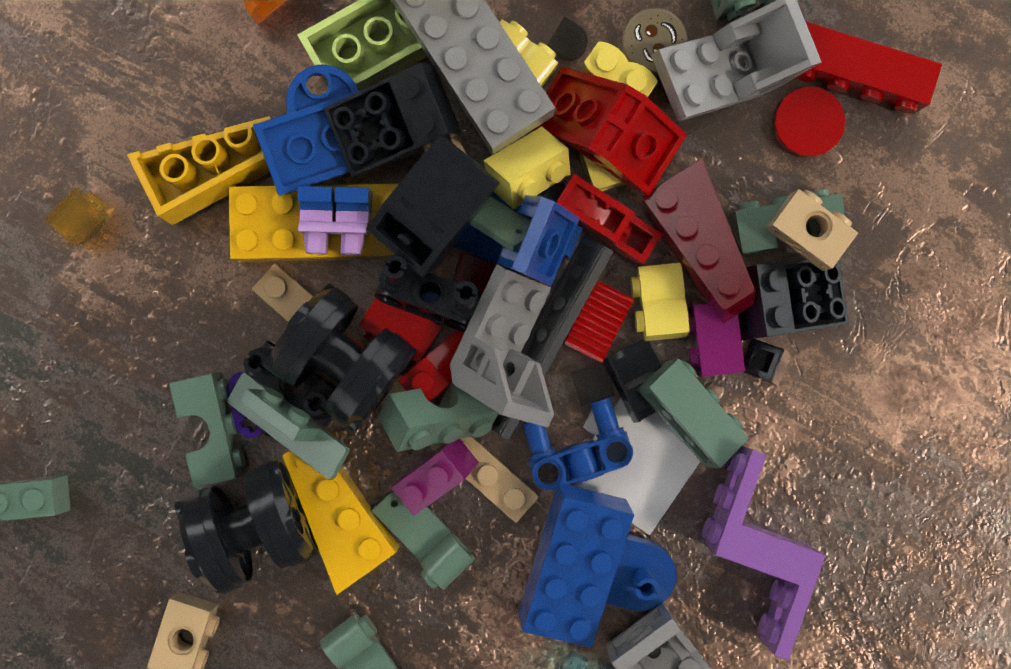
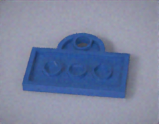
[253,65,363,197]

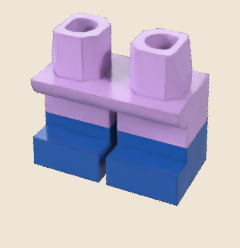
[298,186,373,256]

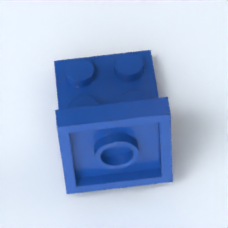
[454,192,580,286]

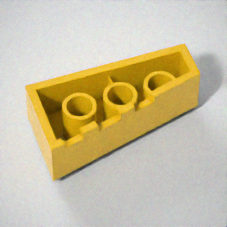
[282,451,399,595]

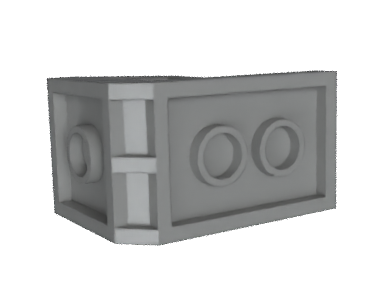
[651,0,822,122]
[450,264,554,427]
[606,603,711,669]

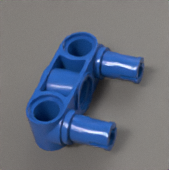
[522,397,633,490]

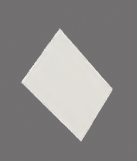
[576,371,700,535]

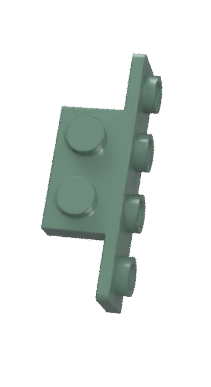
[227,373,350,479]

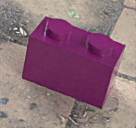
[688,304,745,377]
[391,439,479,516]

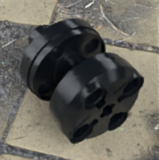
[263,283,418,434]
[175,460,320,594]

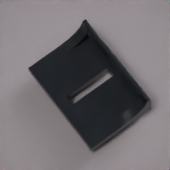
[603,339,661,423]

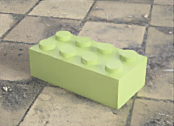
[297,0,427,90]

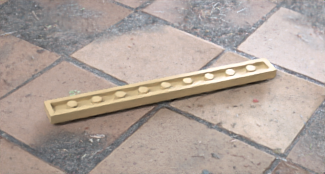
[251,263,539,523]

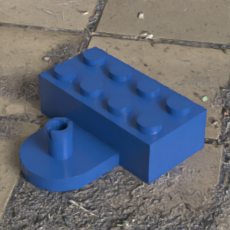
[518,482,677,648]

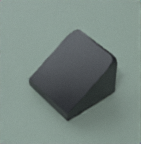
[744,339,791,386]

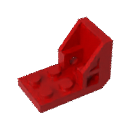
[532,67,687,196]

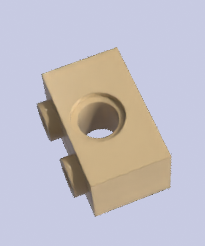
[765,189,858,271]
[147,592,220,669]

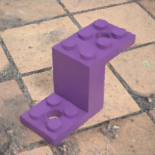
[701,446,826,661]

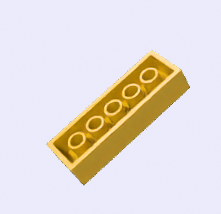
[229,184,449,262]

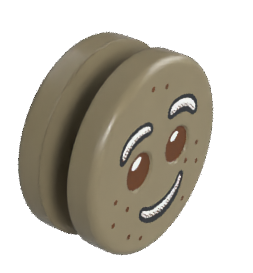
[619,8,688,79]

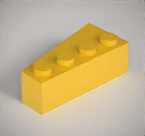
[127,116,272,225]

